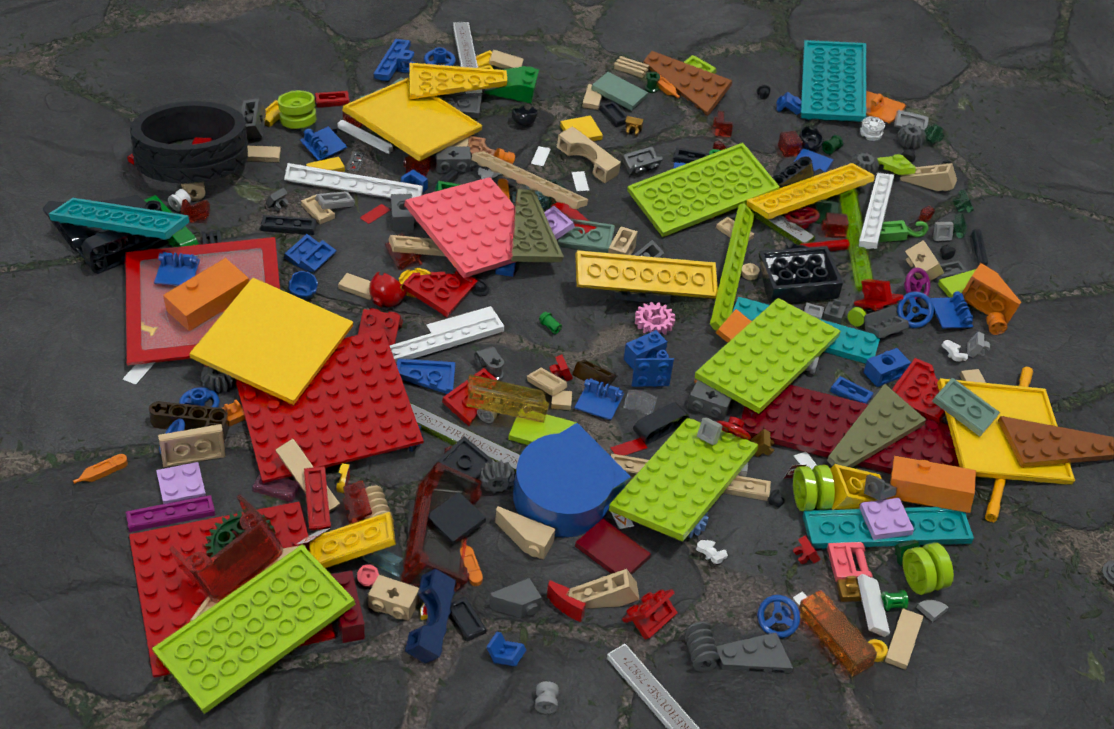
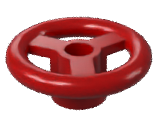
[716,416,751,441]

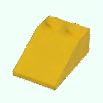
[830,464,889,510]

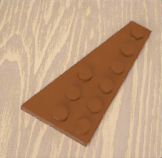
[644,51,732,117]
[998,416,1114,467]

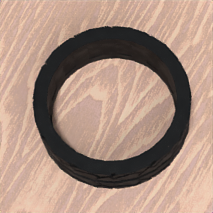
[130,101,248,184]

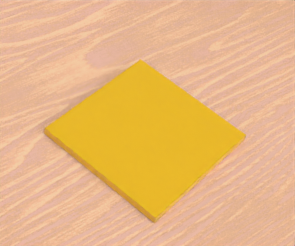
[342,78,482,161]
[190,278,353,405]
[937,378,1075,485]

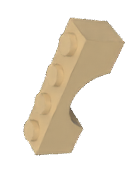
[557,126,621,183]

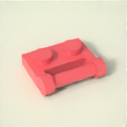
[827,542,873,582]

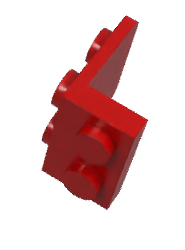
[358,308,403,345]

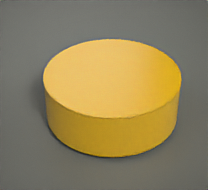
[864,639,888,662]

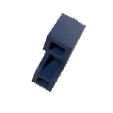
[405,569,455,664]

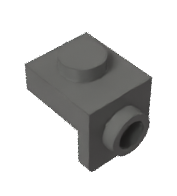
[864,474,897,501]

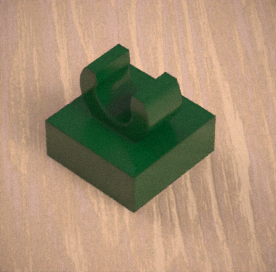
[894,539,919,566]

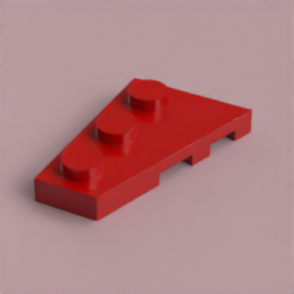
[442,368,498,427]

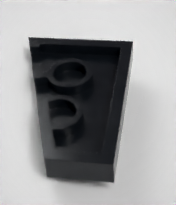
[614,290,670,305]

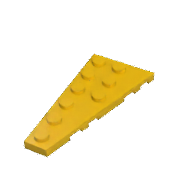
[409,63,507,99]

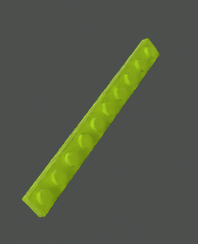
[710,203,754,331]

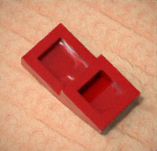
[547,580,586,623]

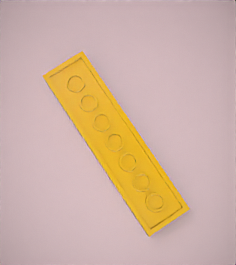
[747,163,874,219]
[575,250,718,299]

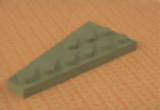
[511,189,564,263]
[827,384,926,468]

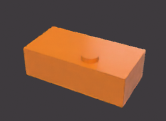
[163,258,249,331]
[889,456,976,513]

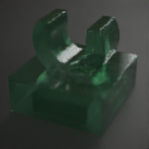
[952,189,974,213]
[949,213,967,238]

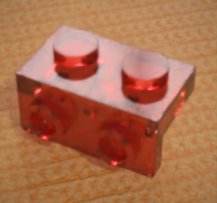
[385,232,423,270]
[343,480,372,524]

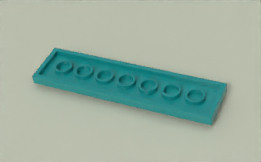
[49,198,190,240]
[732,296,880,364]
[803,507,974,549]

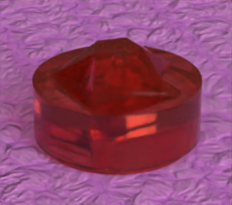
[919,205,935,223]

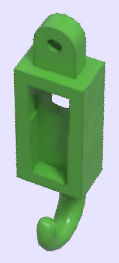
[859,220,928,242]

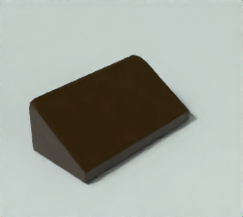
[573,360,617,387]

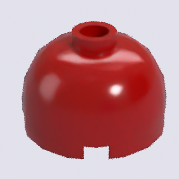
[369,272,407,307]

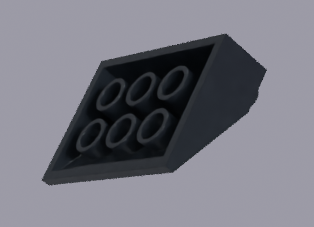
[759,246,843,304]

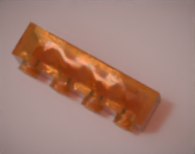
[798,590,877,677]

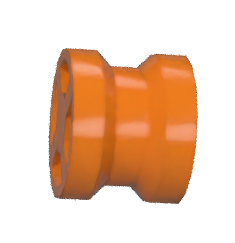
[986,312,1008,335]

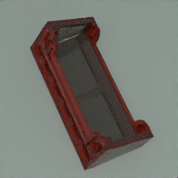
[400,462,482,591]

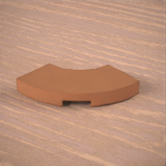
[468,136,495,156]

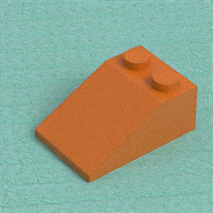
[962,263,1021,324]

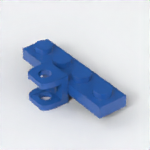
[373,39,415,81]

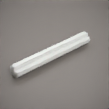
[338,120,393,154]

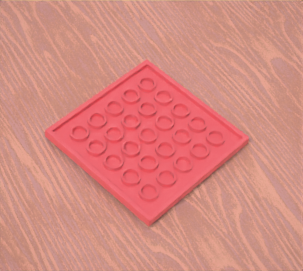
[404,177,515,278]

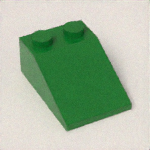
[484,66,539,103]

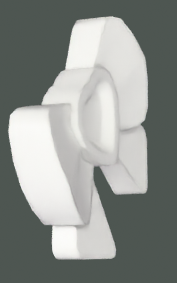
[478,168,501,179]
[941,340,968,362]
[696,540,728,564]

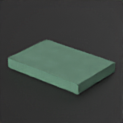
[591,72,648,110]
[558,218,615,253]
[932,378,1000,437]

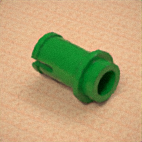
[539,312,562,334]

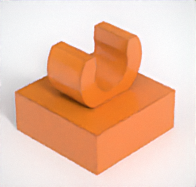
[222,400,246,427]

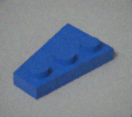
[397,359,455,394]

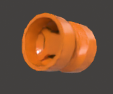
[493,148,515,165]

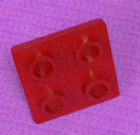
[854,279,904,310]
[622,589,678,639]

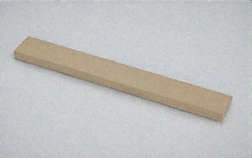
[611,454,771,501]

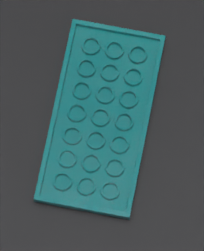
[801,40,866,122]

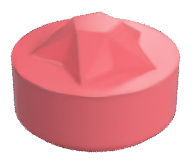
[357,564,379,588]

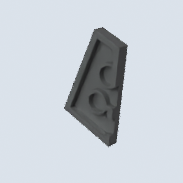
[716,632,793,673]

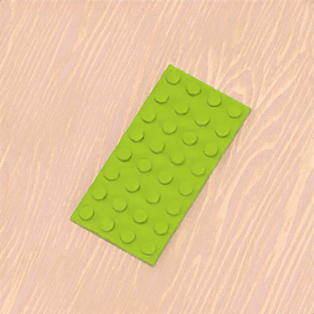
[627,143,780,237]
[694,298,841,414]
[609,418,758,541]
[152,545,356,714]

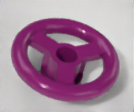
[904,267,930,300]

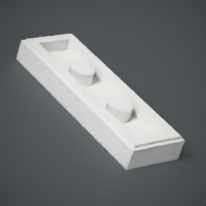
[857,574,890,637]

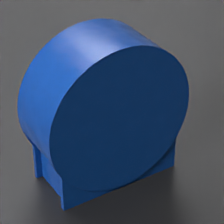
[513,423,631,537]

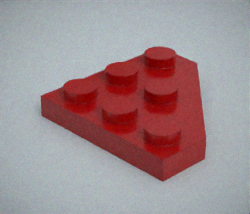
[401,271,478,317]
[892,358,945,423]

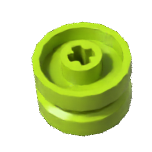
[278,91,317,129]
[793,465,835,512]
[903,542,954,595]

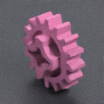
[635,302,675,335]

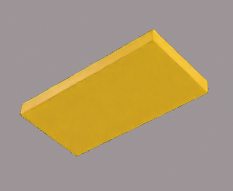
[309,512,396,568]

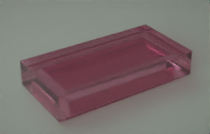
[252,474,300,502]

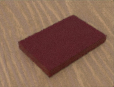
[575,519,651,575]

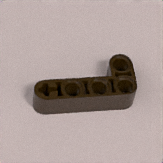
[149,401,229,443]

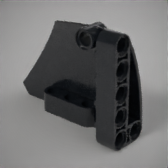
[43,195,163,274]

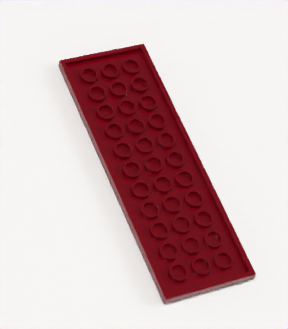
[741,385,960,474]

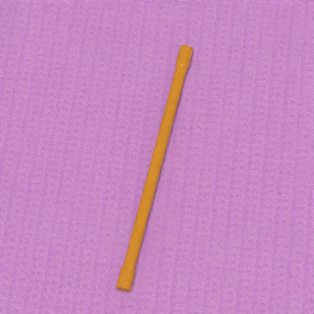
[985,367,1033,522]

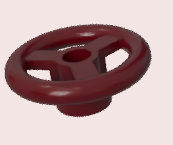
[785,207,820,229]

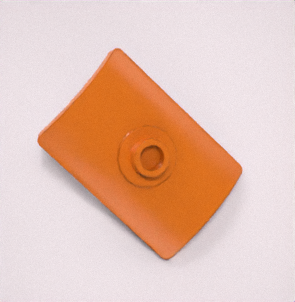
[866,91,906,123]

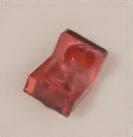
[713,111,733,137]
[180,199,210,223]

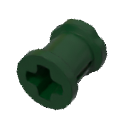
[645,72,660,93]
[822,135,844,155]

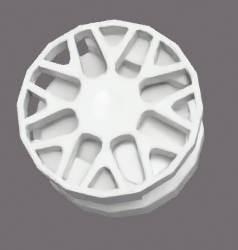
[860,117,885,141]

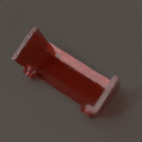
[169,494,283,603]

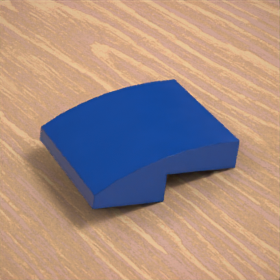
[283,234,337,273]

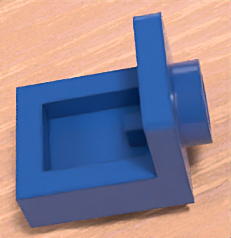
[776,92,802,115]
[401,170,428,193]
[487,632,526,666]

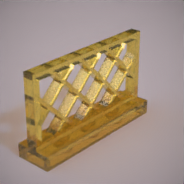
[467,374,549,423]

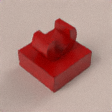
[549,354,573,382]
[793,535,821,564]

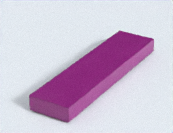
[126,495,215,532]

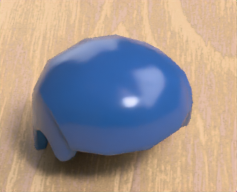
[288,271,318,301]

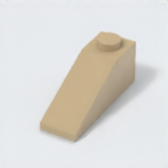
[900,163,957,191]
[495,506,555,560]
[569,569,639,609]

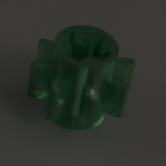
[925,124,944,144]

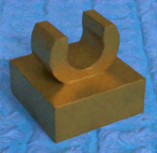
[626,116,643,136]
[751,429,774,457]
[836,576,862,602]

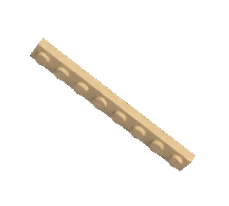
[471,151,588,209]

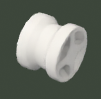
[168,189,191,211]

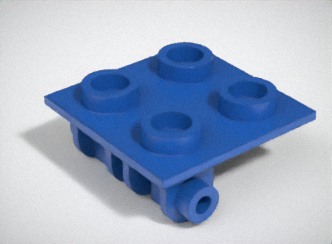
[300,126,347,161]
[154,252,200,286]
[930,291,974,329]
[631,350,674,387]
[574,378,624,421]

